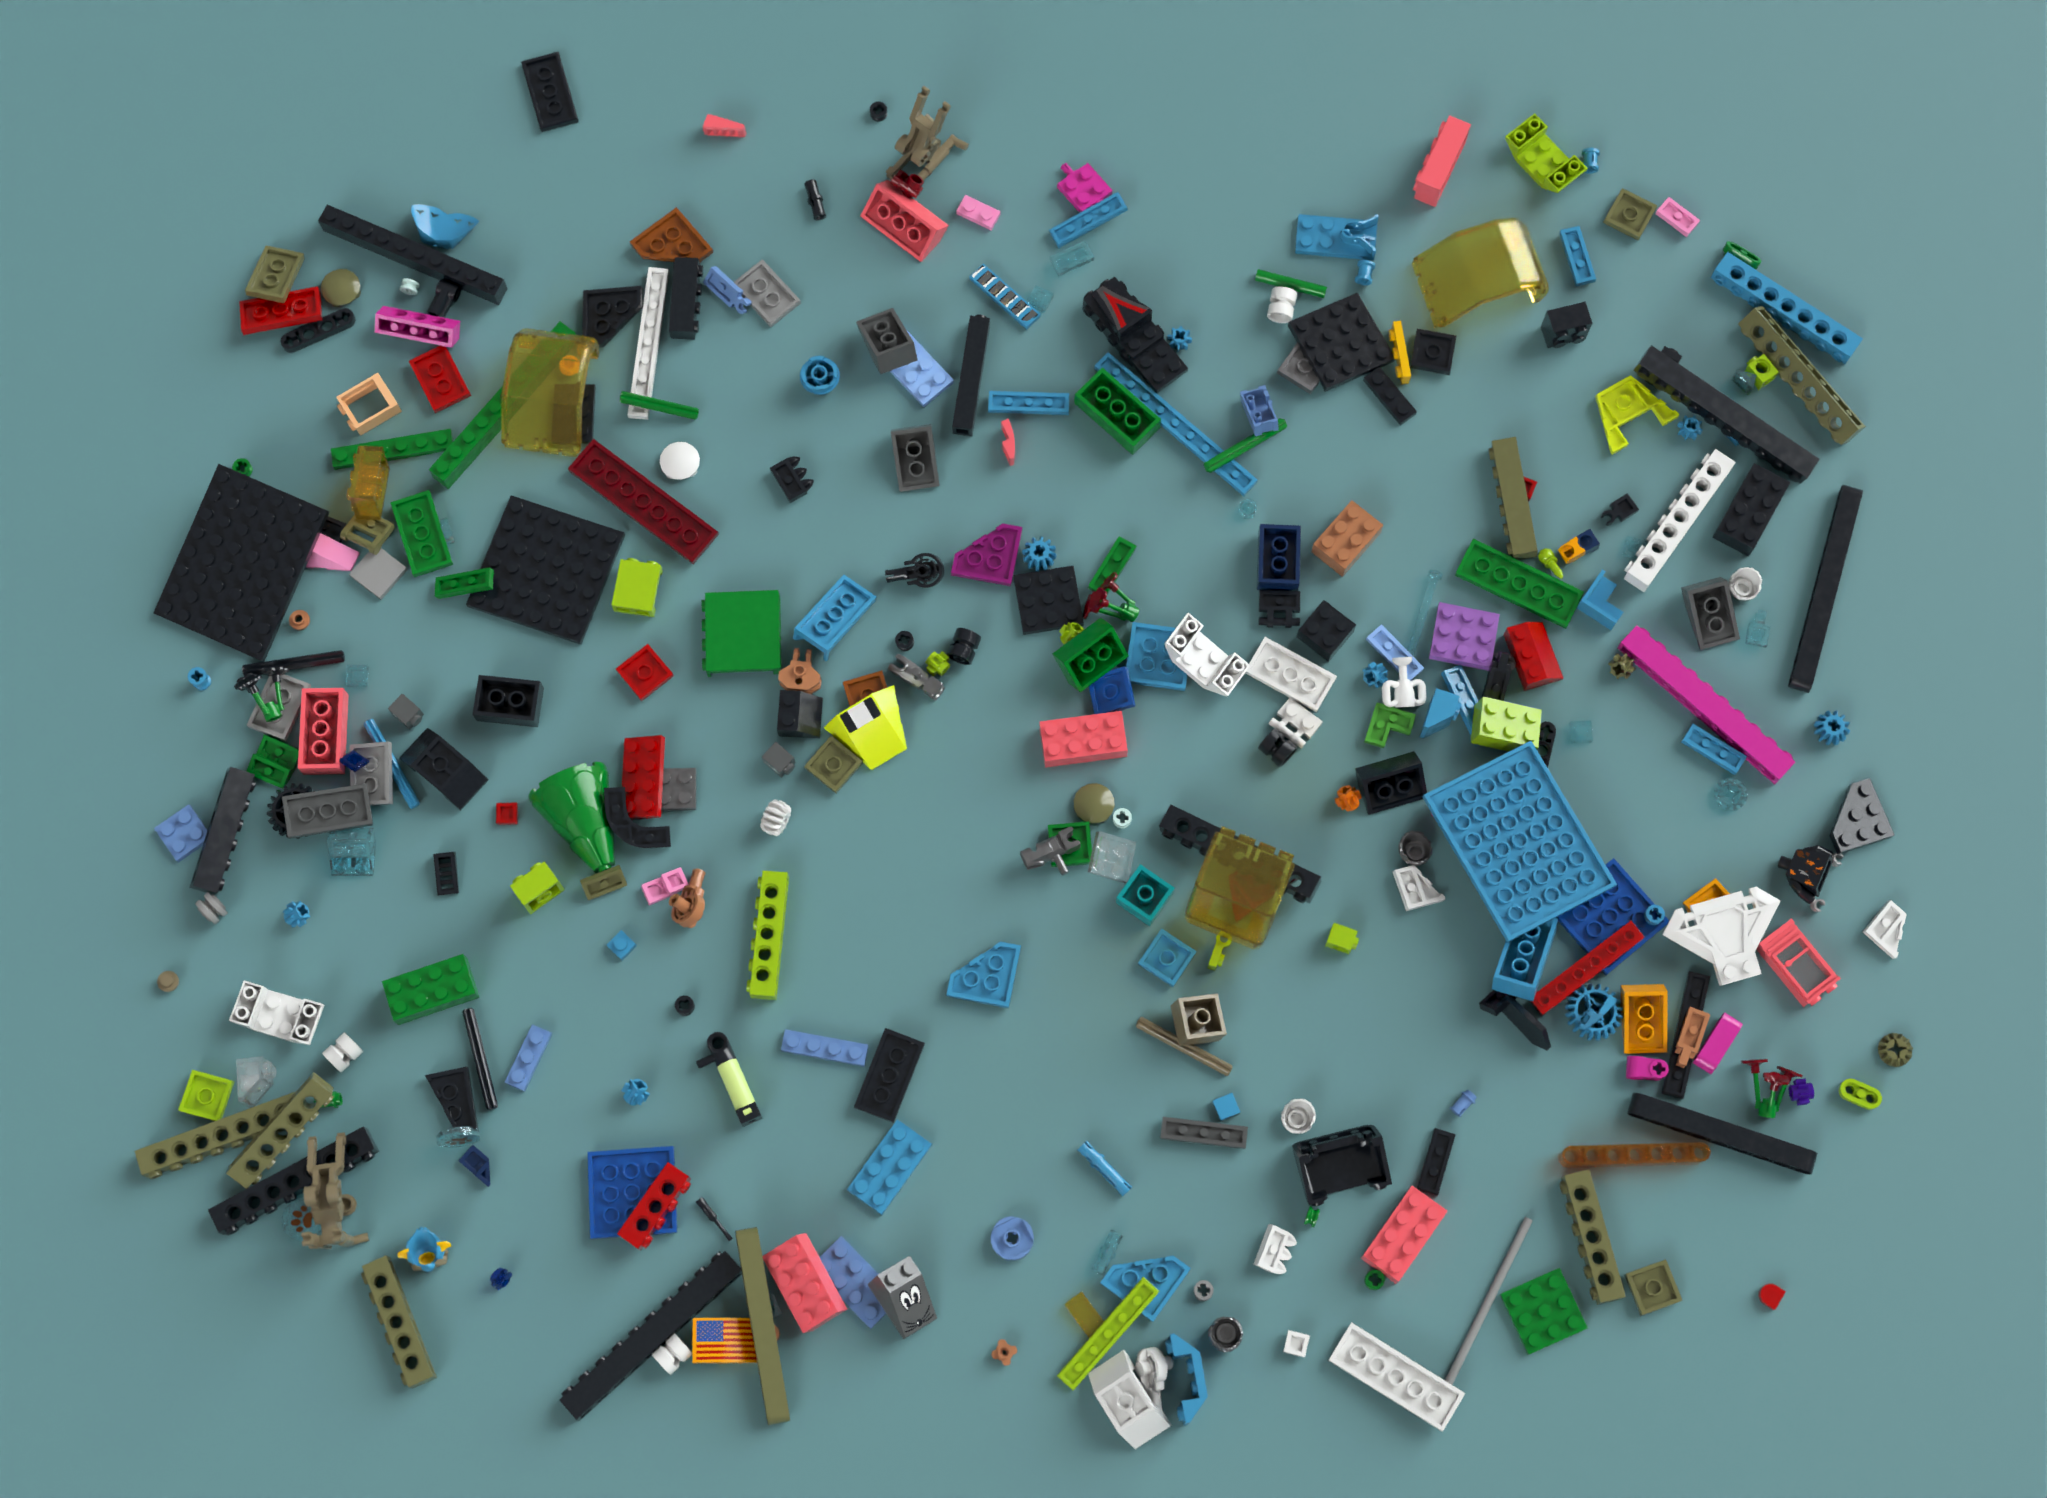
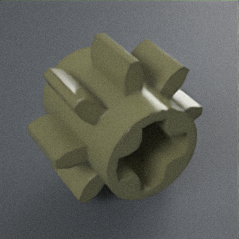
[1608,653,1636,679]

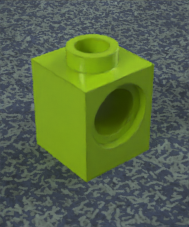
[1744,354,1779,390]
[1325,923,1359,954]

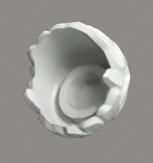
[1728,567,1762,601]
[1281,1099,1316,1134]

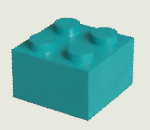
[1116,864,1175,927]

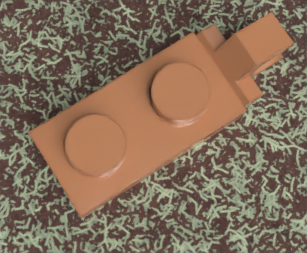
[1675,1007,1710,1068]

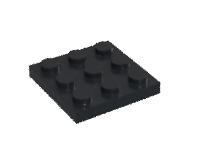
[1013,565,1084,635]

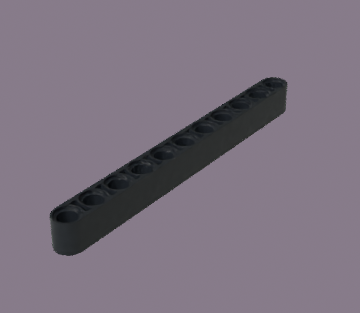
[1788,484,1863,693]

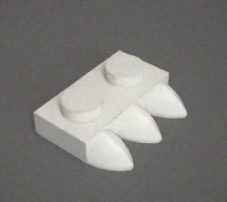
[1253,1224,1297,1274]

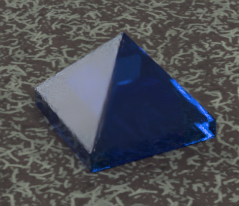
[339,750,369,772]

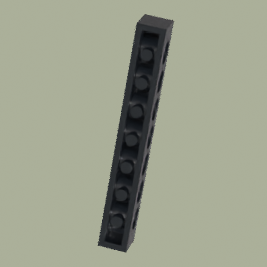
[1159,804,1321,904]
[208,1126,379,1236]

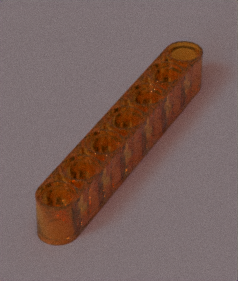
[1559,1142,1711,1168]

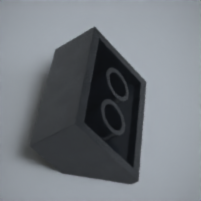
[1355,751,1427,815]

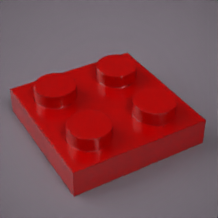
[616,644,674,701]

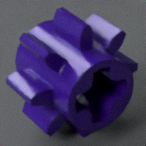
[1789,1078,1814,1106]

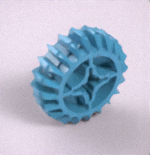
[1565,983,1623,1041]

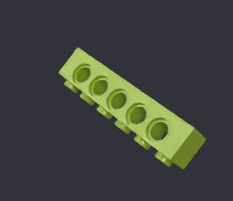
[746,871,789,1000]

